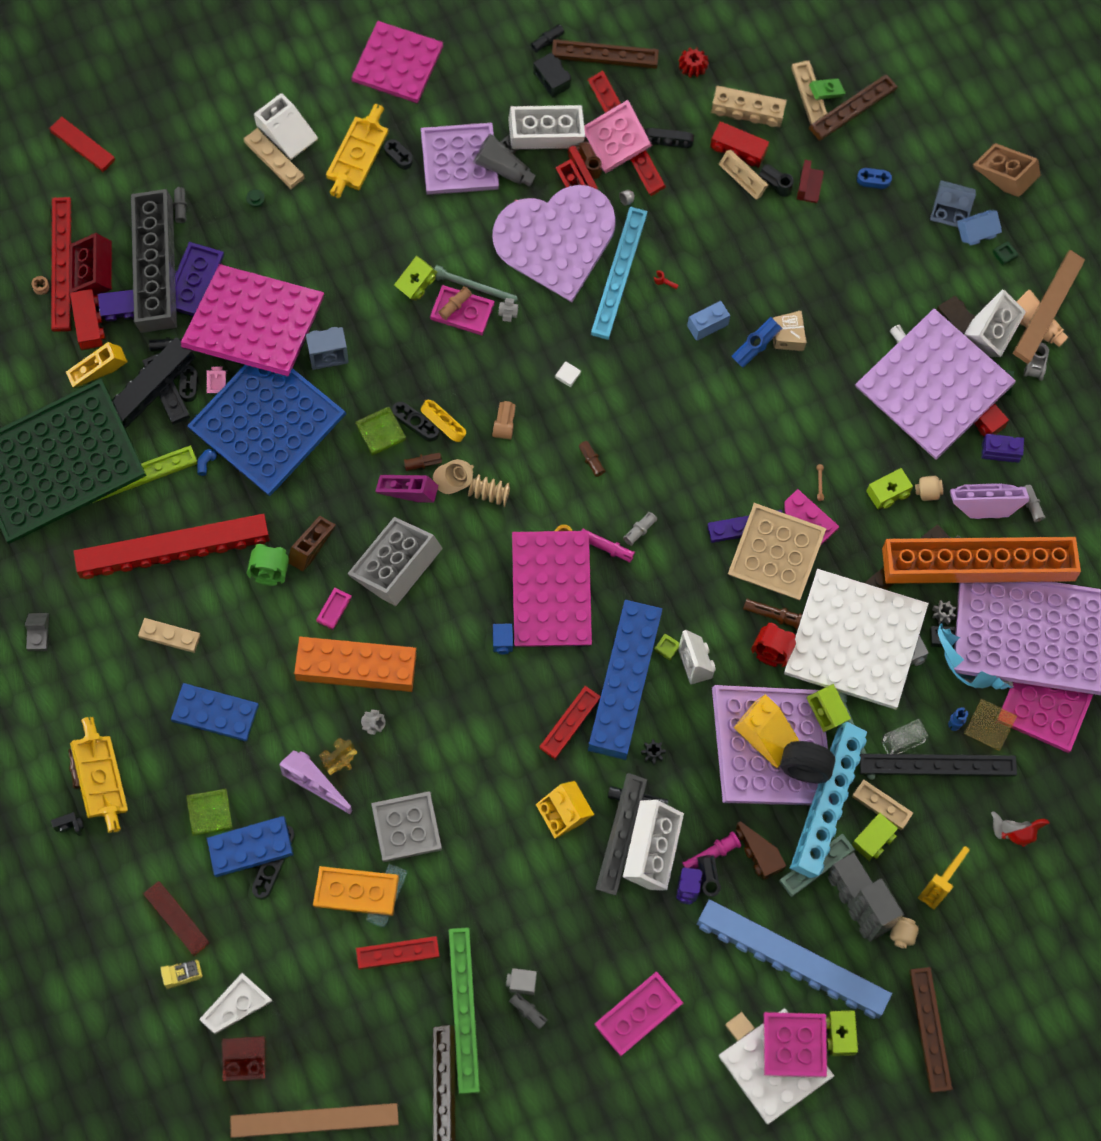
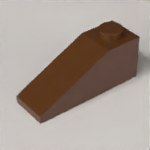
[288,516,336,571]

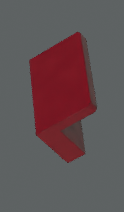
[797,160,824,203]

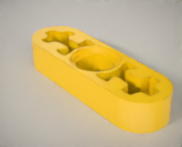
[421,400,466,442]

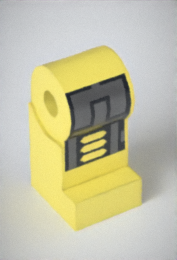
[161,960,202,989]

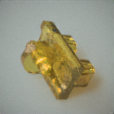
[319,738,357,775]

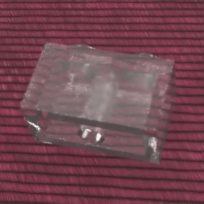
[881,719,928,754]

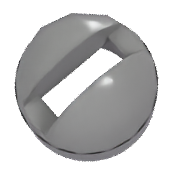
[619,190,635,206]

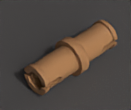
[438,286,472,320]

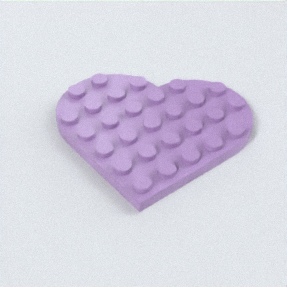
[493,185,616,303]

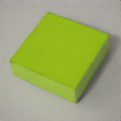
[654,634,680,661]

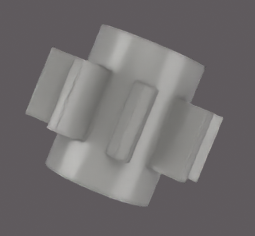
[498,298,519,322]
[932,600,956,625]
[361,709,385,735]

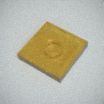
[964,698,1017,751]

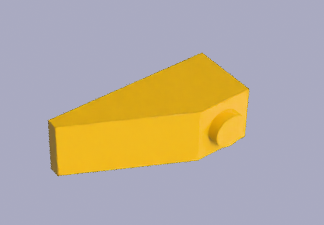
[66,342,128,388]

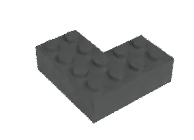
[828,853,903,942]

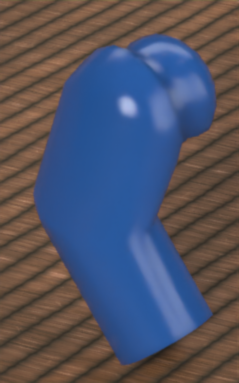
[197,449,217,476]

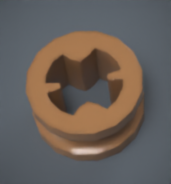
[31,276,50,295]

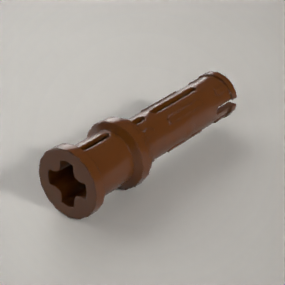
[743,598,803,630]

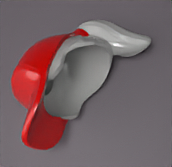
[991,812,1049,847]

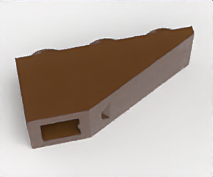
[735,821,786,880]

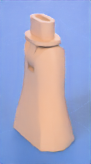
[1017,289,1068,347]

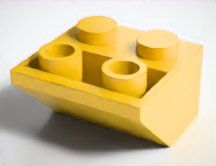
[535,781,594,838]

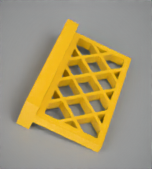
[918,846,970,910]

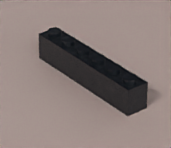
[112,337,196,429]

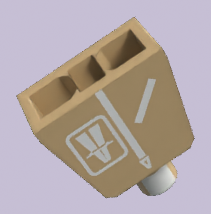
[773,311,806,351]

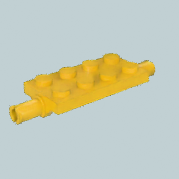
[326,104,389,198]
[70,717,128,833]

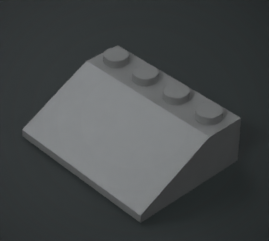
[348,517,443,606]

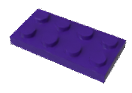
[175,242,224,316]

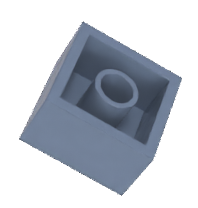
[306,327,349,370]

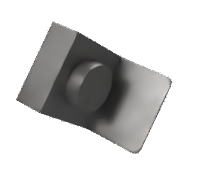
[25,613,49,652]

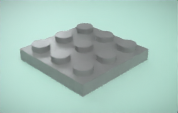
[371,791,442,862]

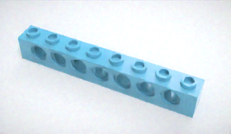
[790,722,867,878]

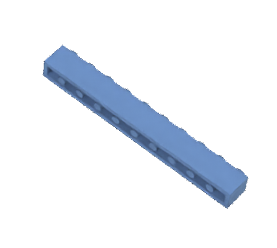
[697,899,892,1019]

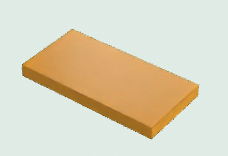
[313,866,399,916]

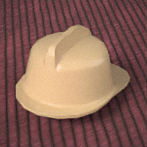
[433,459,474,494]

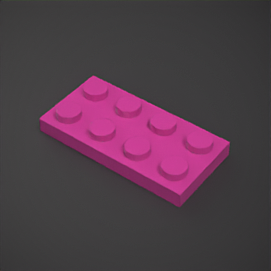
[594,971,683,1057]

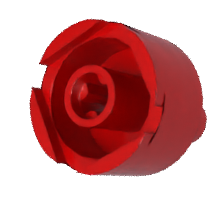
[751,623,796,667]

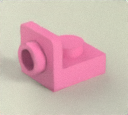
[207,367,227,393]

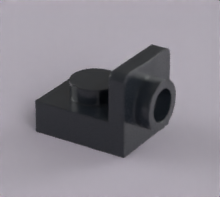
[51,812,84,836]

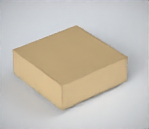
[725,1012,754,1041]

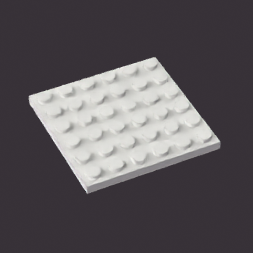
[784,569,928,710]

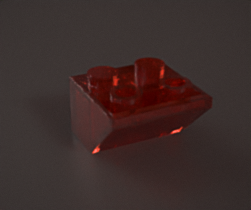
[222,1036,267,1082]

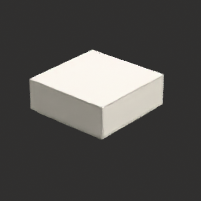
[555,361,581,387]

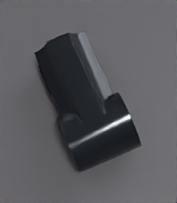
[759,164,794,197]
[697,855,721,897]

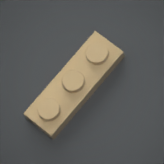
[719,150,768,200]
[138,618,201,653]
[852,779,913,831]

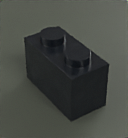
[533,53,572,98]

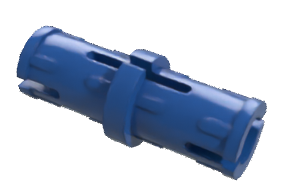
[948,708,968,731]

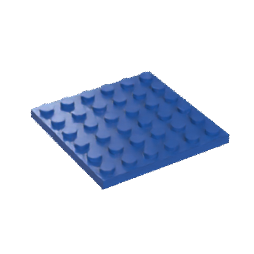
[187,365,346,496]

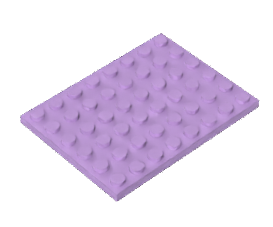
[954,582,1101,695]

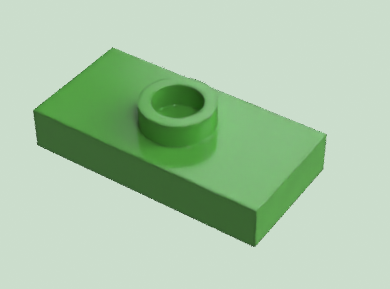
[809,79,846,100]

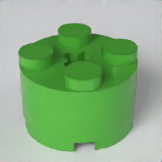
[247,544,289,586]

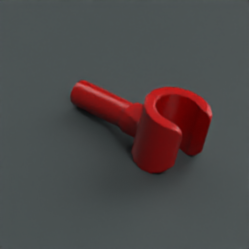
[654,271,679,289]

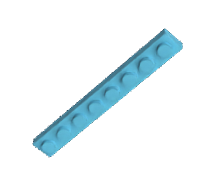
[591,207,648,340]

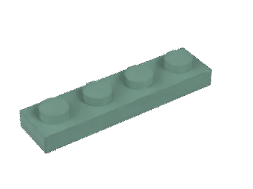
[779,834,855,897]

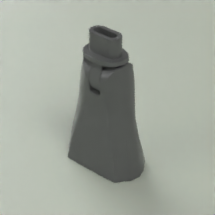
[473,134,535,186]

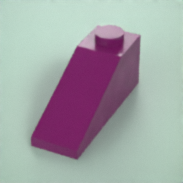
[375,475,439,503]

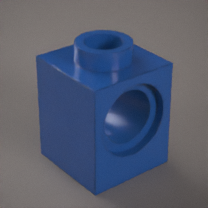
[493,624,513,655]

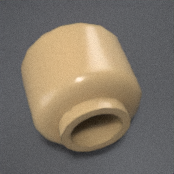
[915,476,943,501]
[890,917,919,949]

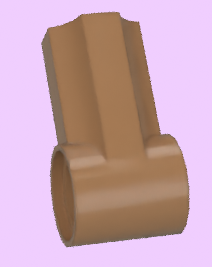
[492,401,516,440]

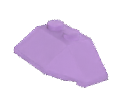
[950,484,1029,519]

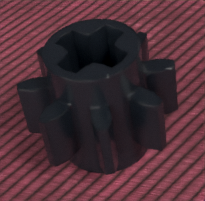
[641,739,666,765]

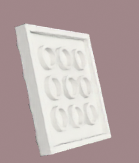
[719,1008,834,1125]

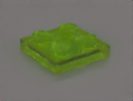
[355,406,406,456]
[187,789,233,836]

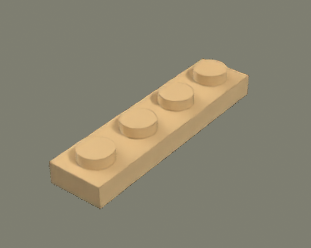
[792,61,827,125]
[244,128,305,189]

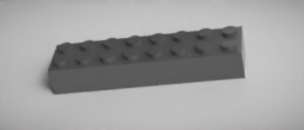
[131,189,177,333]

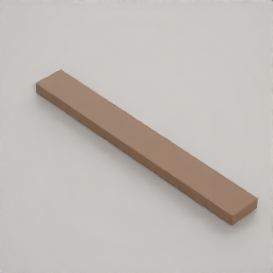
[1013,250,1085,364]
[230,1103,399,1138]

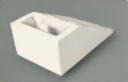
[254,93,318,160]

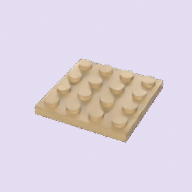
[728,503,826,601]

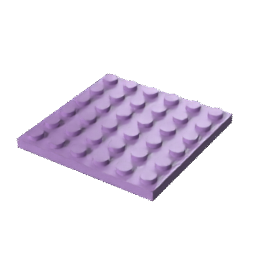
[855,309,1016,460]
[712,685,832,805]

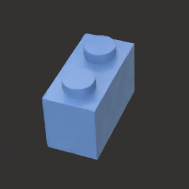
[957,210,1002,245]
[687,301,730,341]

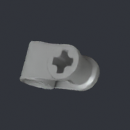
[1024,343,1049,381]

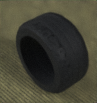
[781,741,835,783]

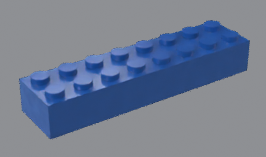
[588,600,663,760]

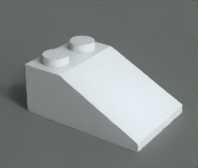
[964,290,1026,357]
[678,630,716,685]

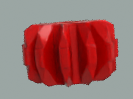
[679,48,708,78]

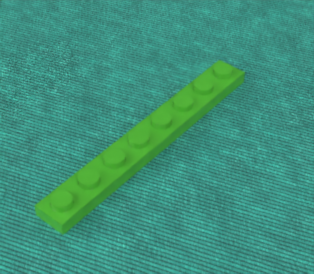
[449,928,480,1094]

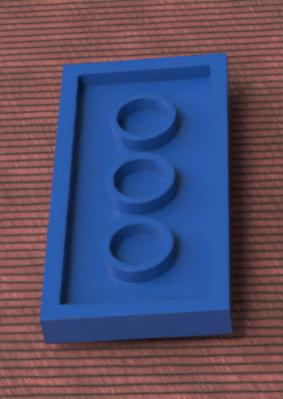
[171,683,259,742]
[207,816,293,877]

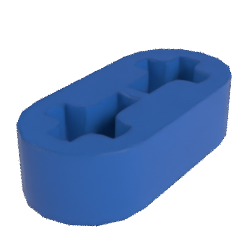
[857,168,892,189]

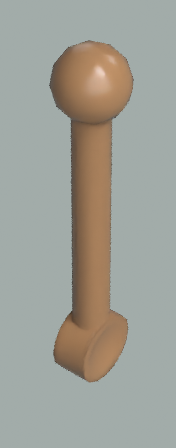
[816,464,824,501]

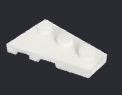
[200,973,272,1034]

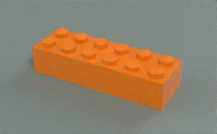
[294,637,417,692]

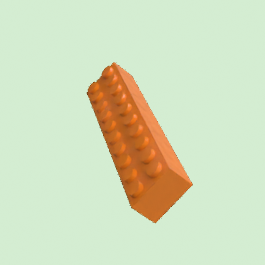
[882,537,1081,584]

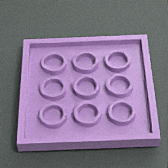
[421,123,499,195]

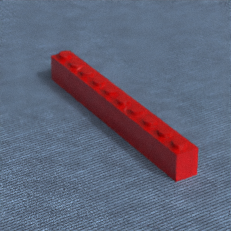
[73,514,270,579]

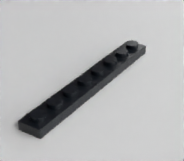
[859,754,1017,777]

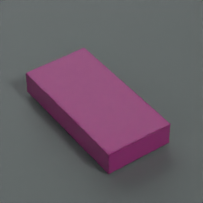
[316,588,352,630]

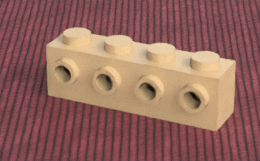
[711,86,786,128]

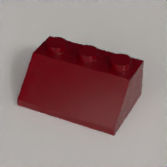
[69,233,112,295]

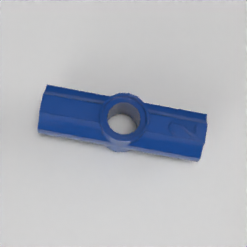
[731,317,783,368]

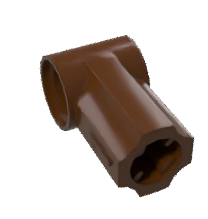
[576,141,602,179]

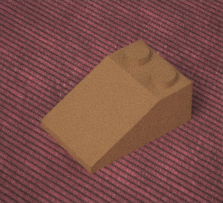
[973,143,1041,197]

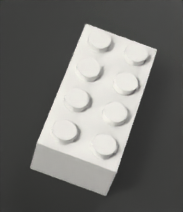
[509,105,585,149]
[623,800,684,890]

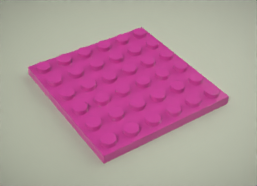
[181,264,324,376]

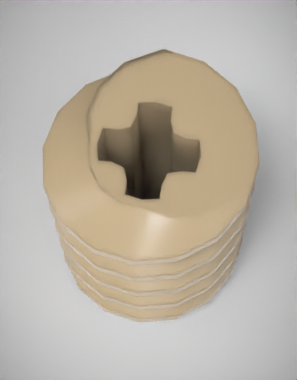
[468,474,510,507]

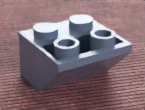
[930,181,976,227]

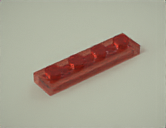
[143,881,209,956]

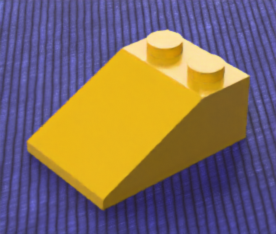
[733,694,799,768]

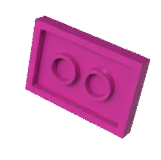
[430,285,494,336]

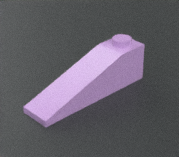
[280,751,352,814]

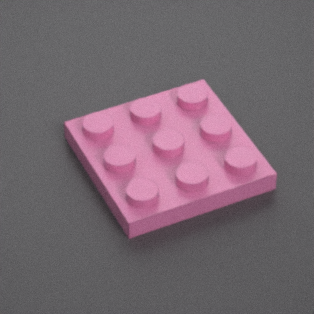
[584,100,652,173]

